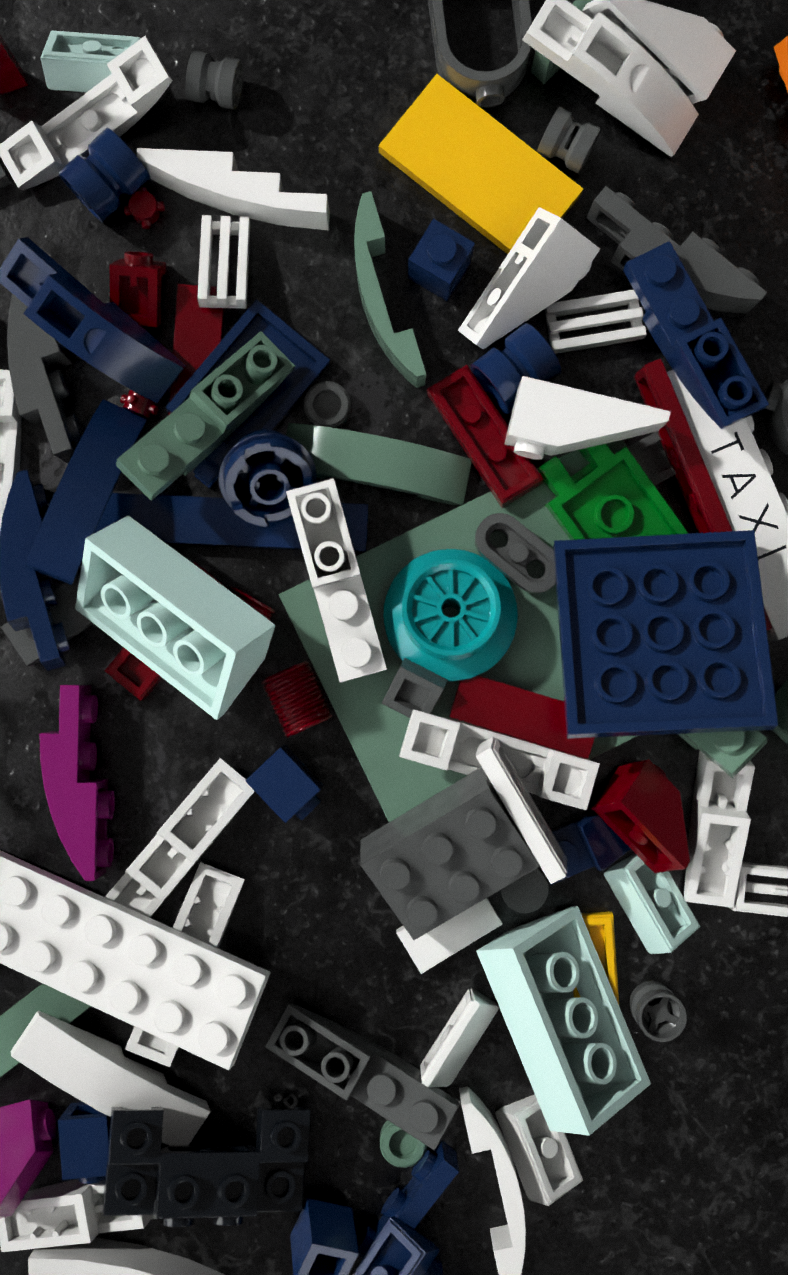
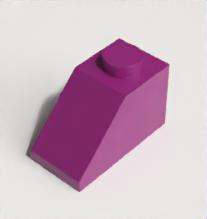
[0,1099,57,1219]

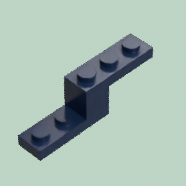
[352,1141,459,1275]

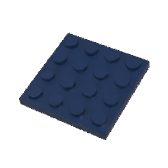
[553,530,778,739]

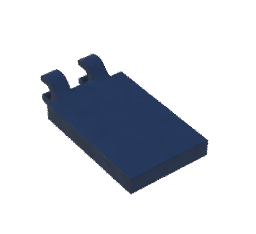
[166,299,330,489]

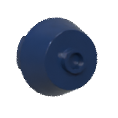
[219,429,317,527]

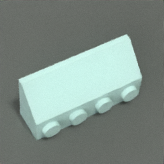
[75,515,275,720]
[476,906,651,1136]

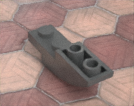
[587,186,767,314]
[7,294,84,463]
[265,1003,461,1151]

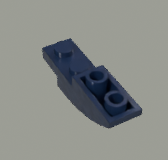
[0,237,186,403]
[623,241,769,429]
[0,470,71,671]

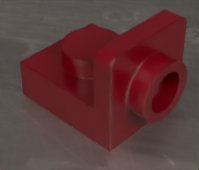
[109,251,166,327]

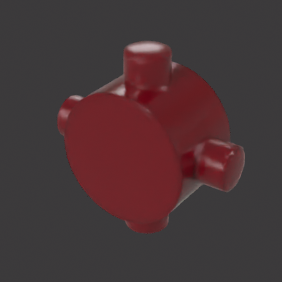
[123,187,165,229]
[120,390,159,419]

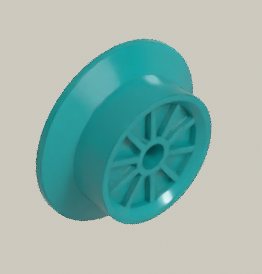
[383,549,518,681]

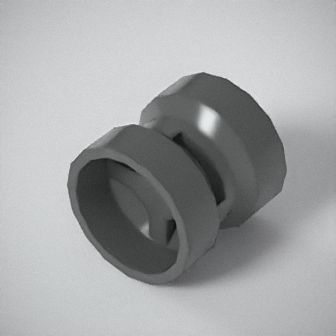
[185,50,243,110]
[537,107,601,174]
[629,980,687,1042]

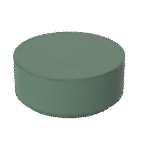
[380,1120,427,1168]

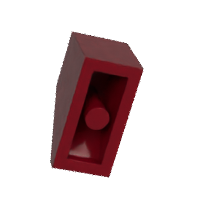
[591,759,690,873]

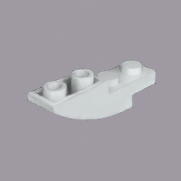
[522,0,699,157]
[286,478,387,682]

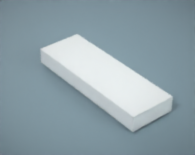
[476,736,567,884]

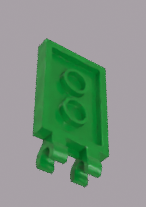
[537,444,689,540]

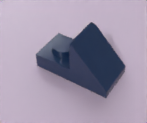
[545,810,631,885]

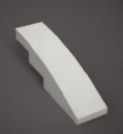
[137,148,330,231]
[684,750,755,908]
[105,758,255,918]
[125,862,245,1067]
[11,1010,211,1146]
[0,1179,156,1252]
[28,1237,225,1275]

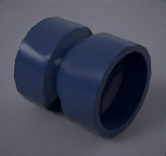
[58,127,150,222]
[471,323,561,414]

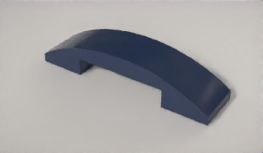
[25,399,147,585]

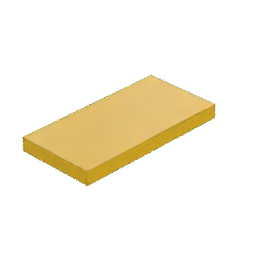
[378,74,583,254]

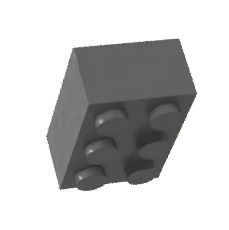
[360,767,540,940]

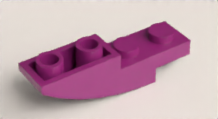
[39,684,115,881]

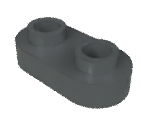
[475,513,556,594]

